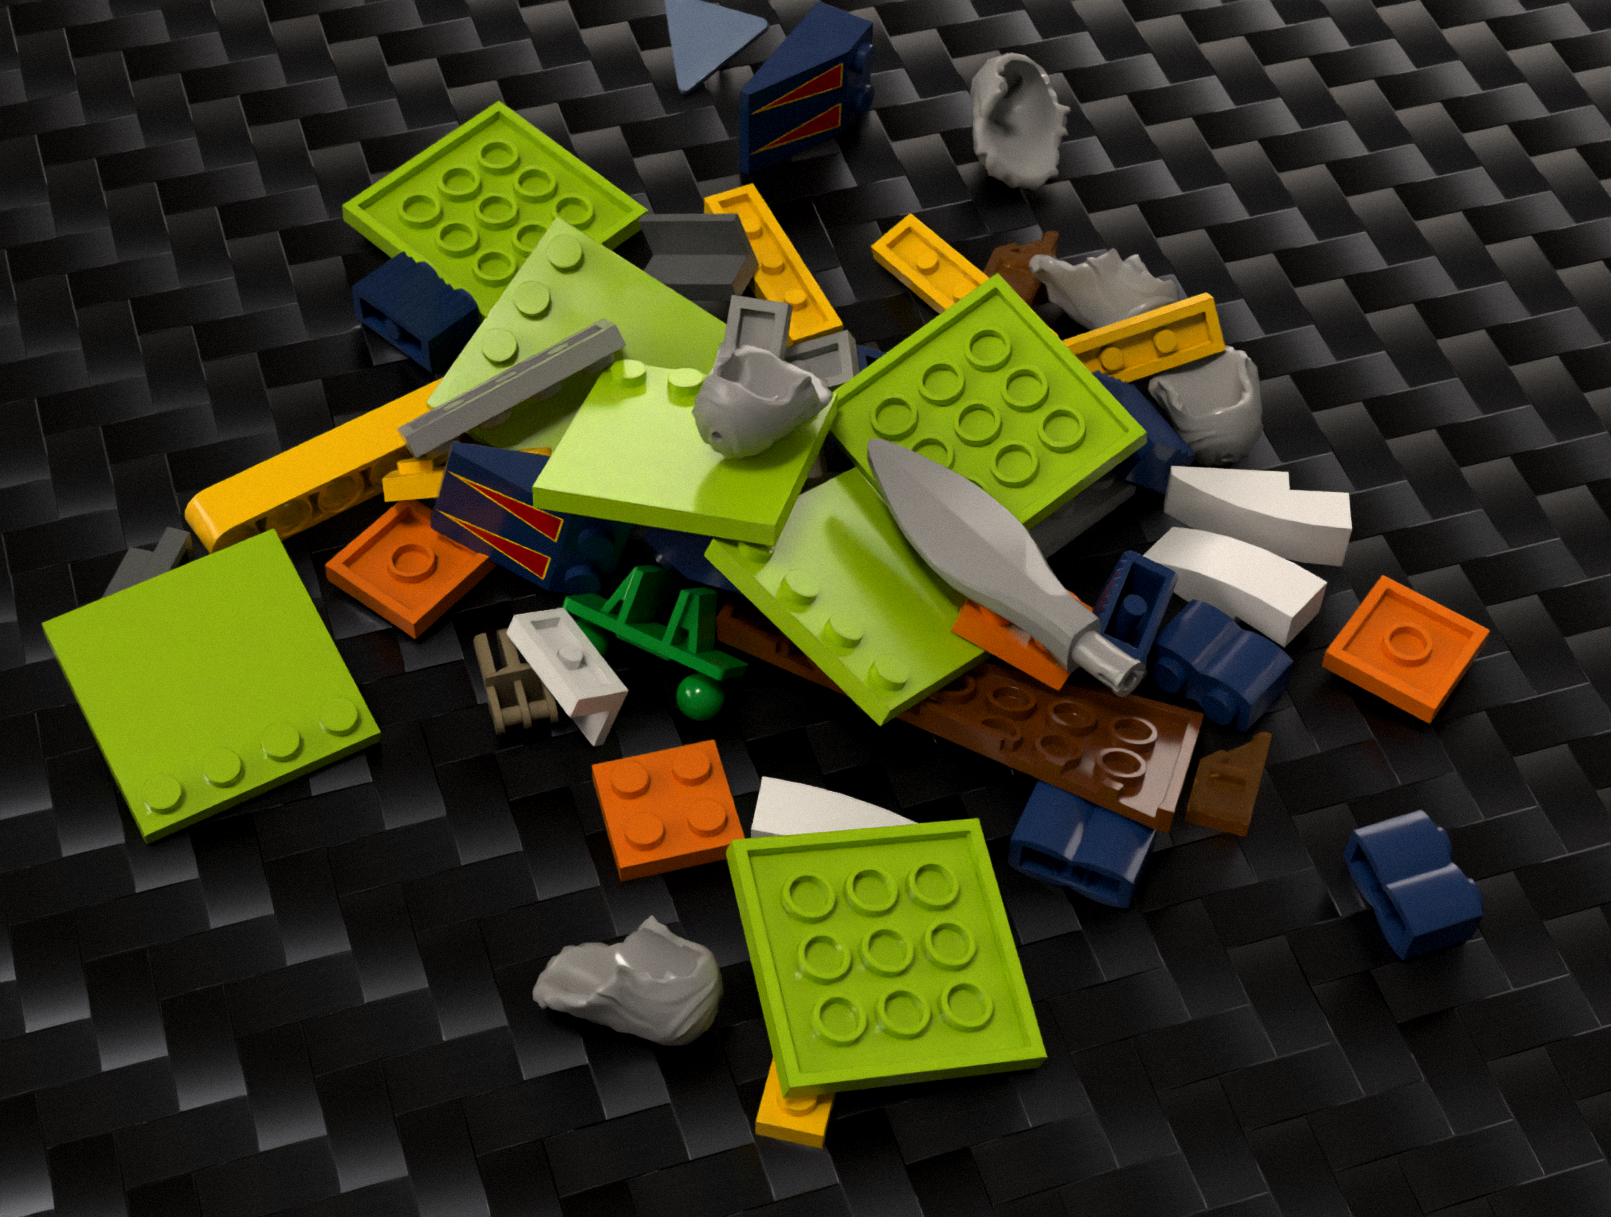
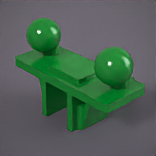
[562,565,748,722]

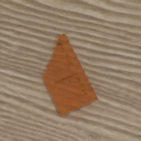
[983,231,1059,307]
[1184,731,1272,837]

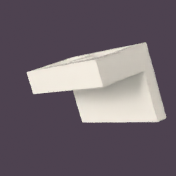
[506,608,628,747]

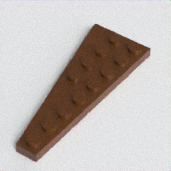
[715,592,1204,833]

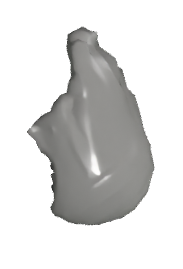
[970,53,1070,191]
[1028,248,1180,331]
[691,335,833,459]
[1147,345,1264,468]
[533,915,723,1046]

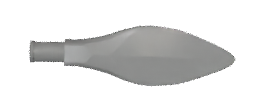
[867,438,1145,697]

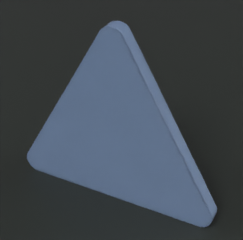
[664,0,769,95]

